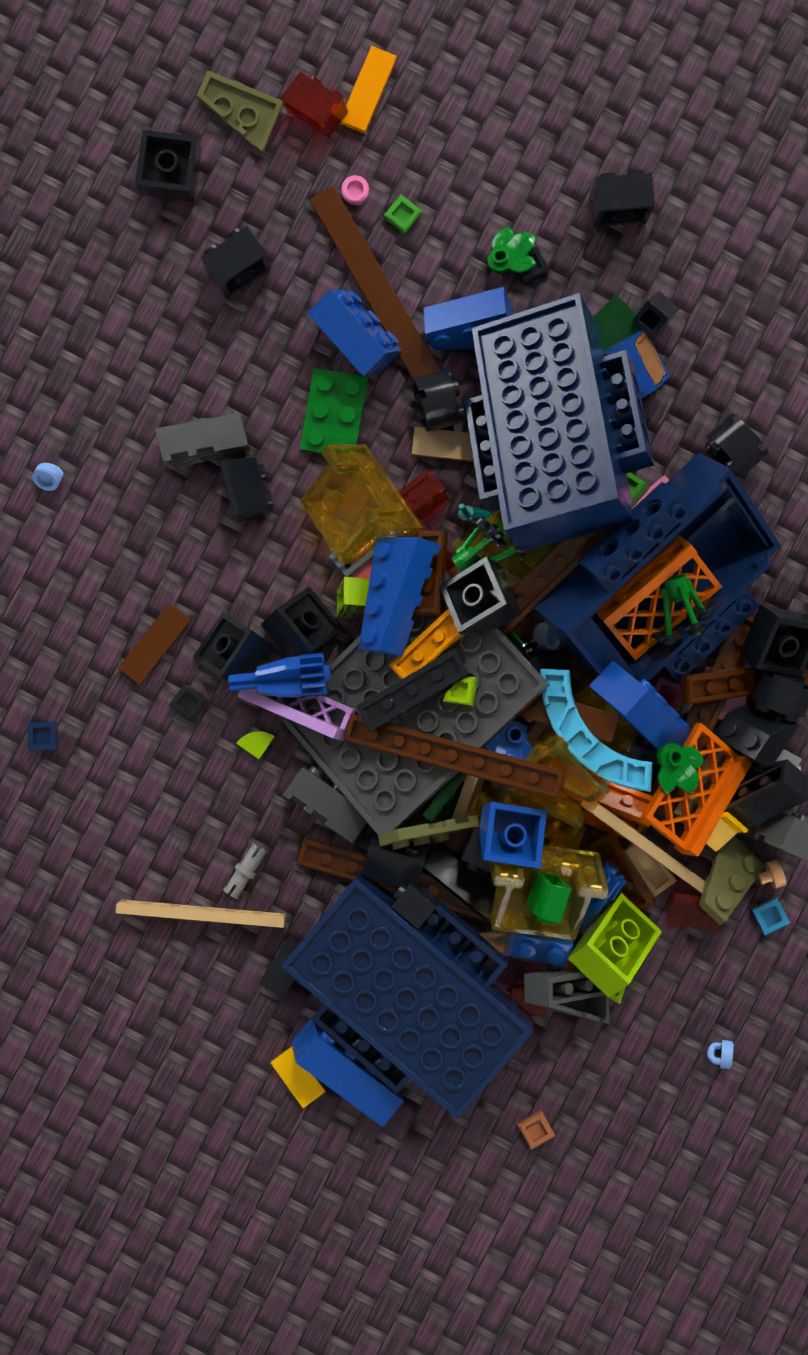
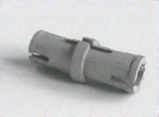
[223,843,268,899]

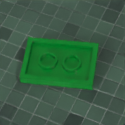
[300,368,368,460]

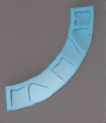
[541,669,652,792]

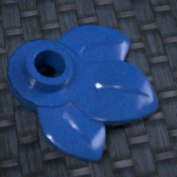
[483,721,534,762]

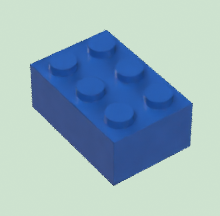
[307,289,402,376]

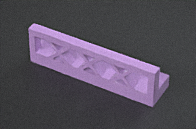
[237,689,356,741]

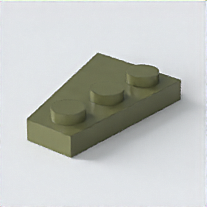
[197,70,284,155]
[378,815,480,850]
[699,836,765,925]

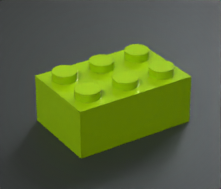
[568,893,662,998]

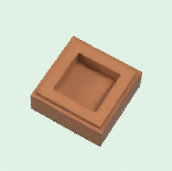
[517,1110,555,1150]

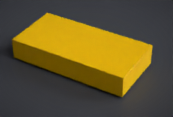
[270,1046,326,1108]

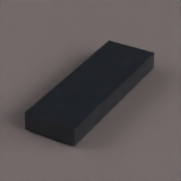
[422,846,505,921]

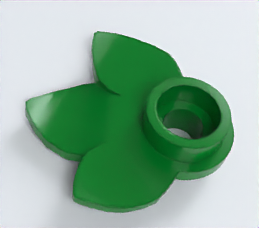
[487,227,536,274]
[657,743,704,794]

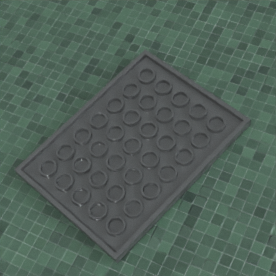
[278,570,550,835]

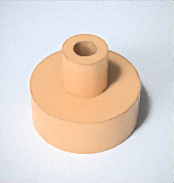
[758,859,787,889]

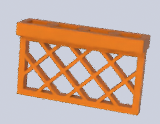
[595,535,722,661]
[641,723,752,857]
[530,758,654,839]

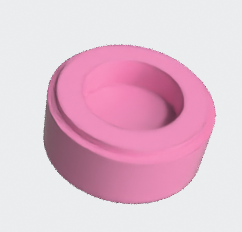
[342,175,369,205]

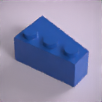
[424,287,515,351]

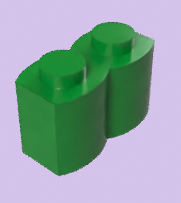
[526,870,572,925]

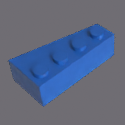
[358,537,441,657]
[590,661,691,761]
[291,1017,404,1127]

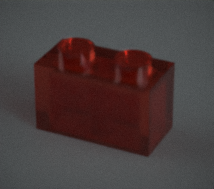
[280,72,348,138]

